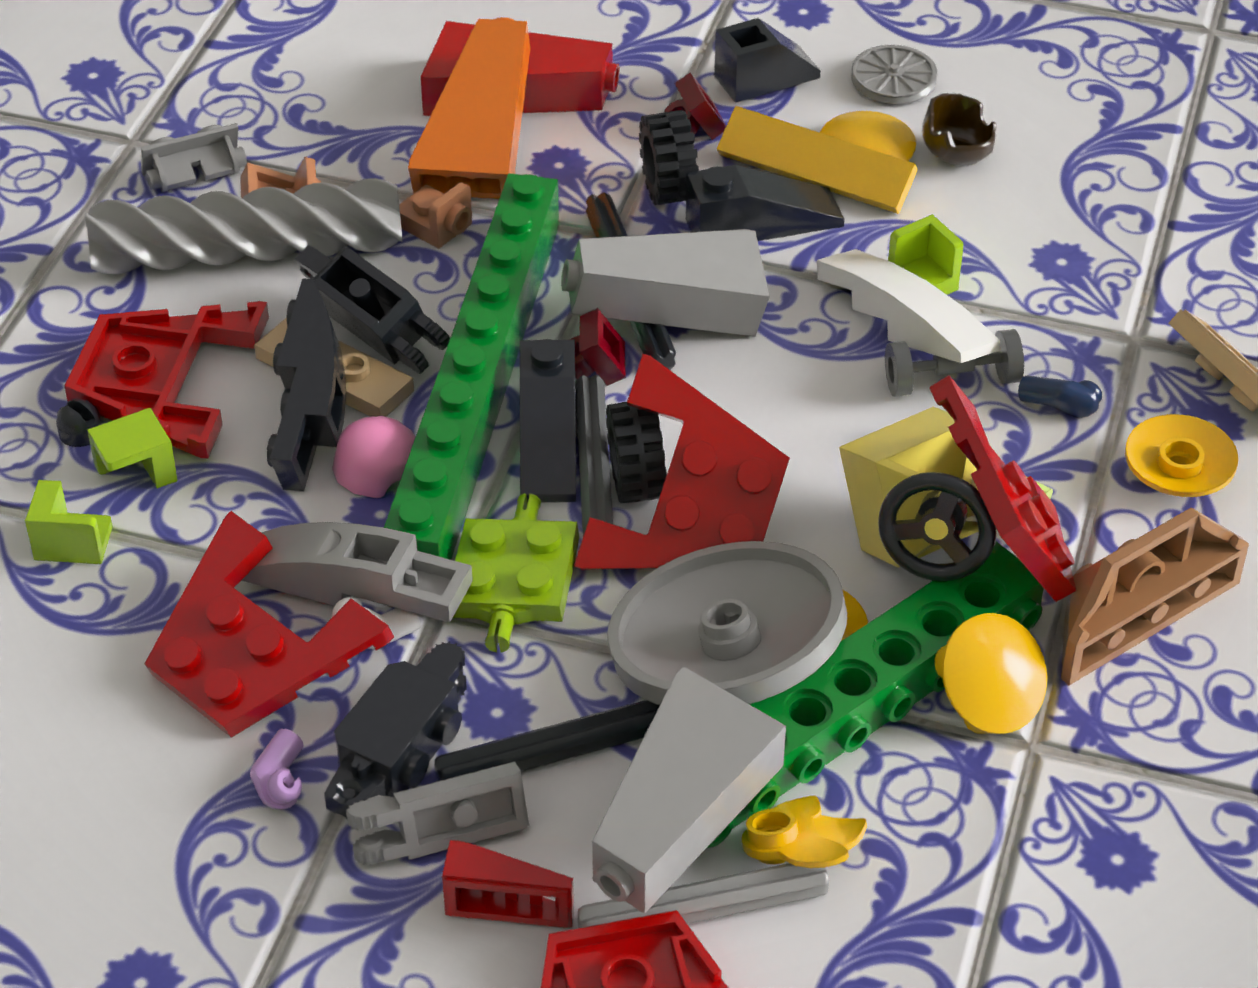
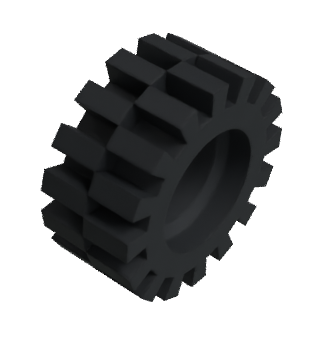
[639,110,699,205]

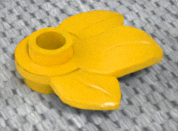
[741,795,867,868]

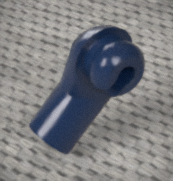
[1018,375,1102,418]

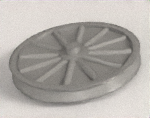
[851,45,937,104]

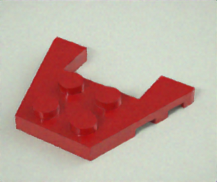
[64,301,269,459]
[574,354,790,570]
[929,375,1076,602]
[144,511,394,738]
[541,910,728,988]

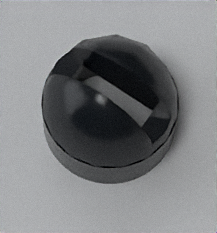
[56,398,102,447]

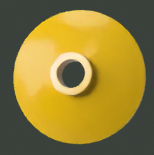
[1125,414,1238,497]

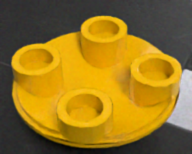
[820,111,916,161]
[935,613,1047,734]

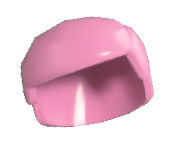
[332,416,415,498]

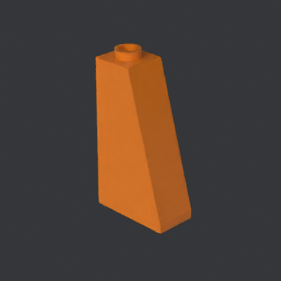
[408,17,530,199]

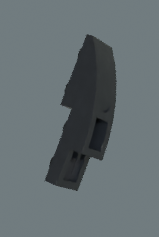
[267,278,346,492]

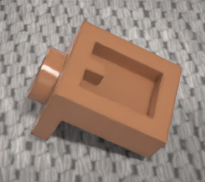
[399,182,472,249]

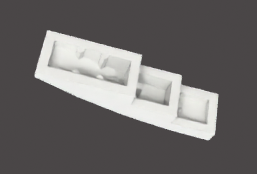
[817,249,1000,363]

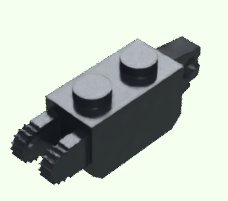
[294,244,450,374]
[324,641,467,819]

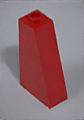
[420,21,620,116]

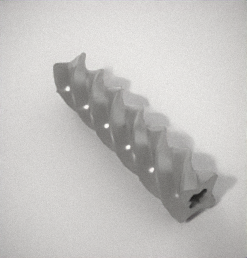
[85,178,403,275]

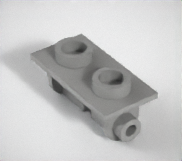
[141,123,247,192]

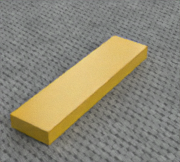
[716,105,918,214]

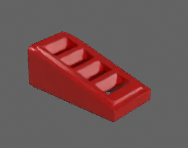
[442,840,574,928]

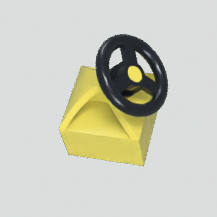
[839,406,997,581]

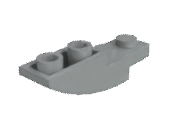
[241,522,473,623]

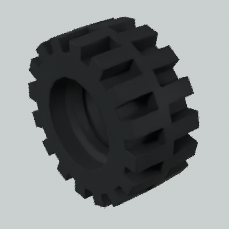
[606,402,667,504]

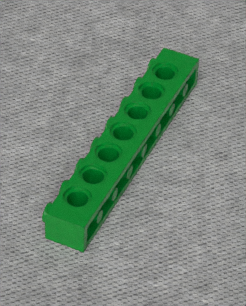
[708,541,1044,848]

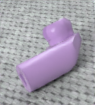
[250,729,304,810]

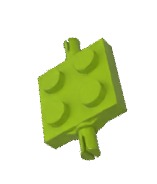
[453,493,580,653]

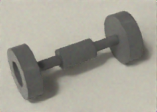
[885,329,1024,397]

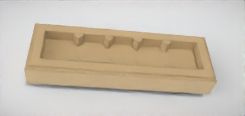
[1168,309,1258,412]
[254,318,414,417]

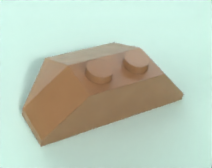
[1061,507,1249,686]

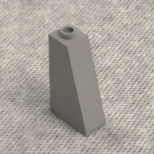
[561,229,770,337]
[592,666,786,914]

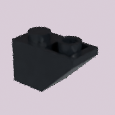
[714,18,821,103]

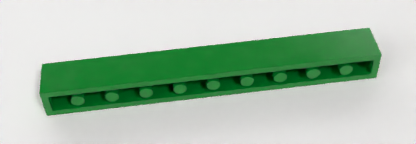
[384,173,559,560]

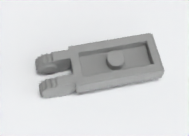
[346,762,529,865]

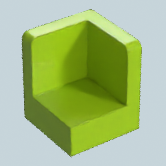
[888,214,964,295]
[87,408,178,489]
[25,480,113,564]

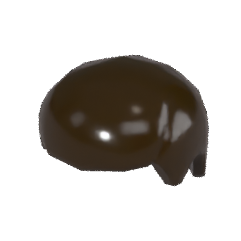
[922,93,996,165]

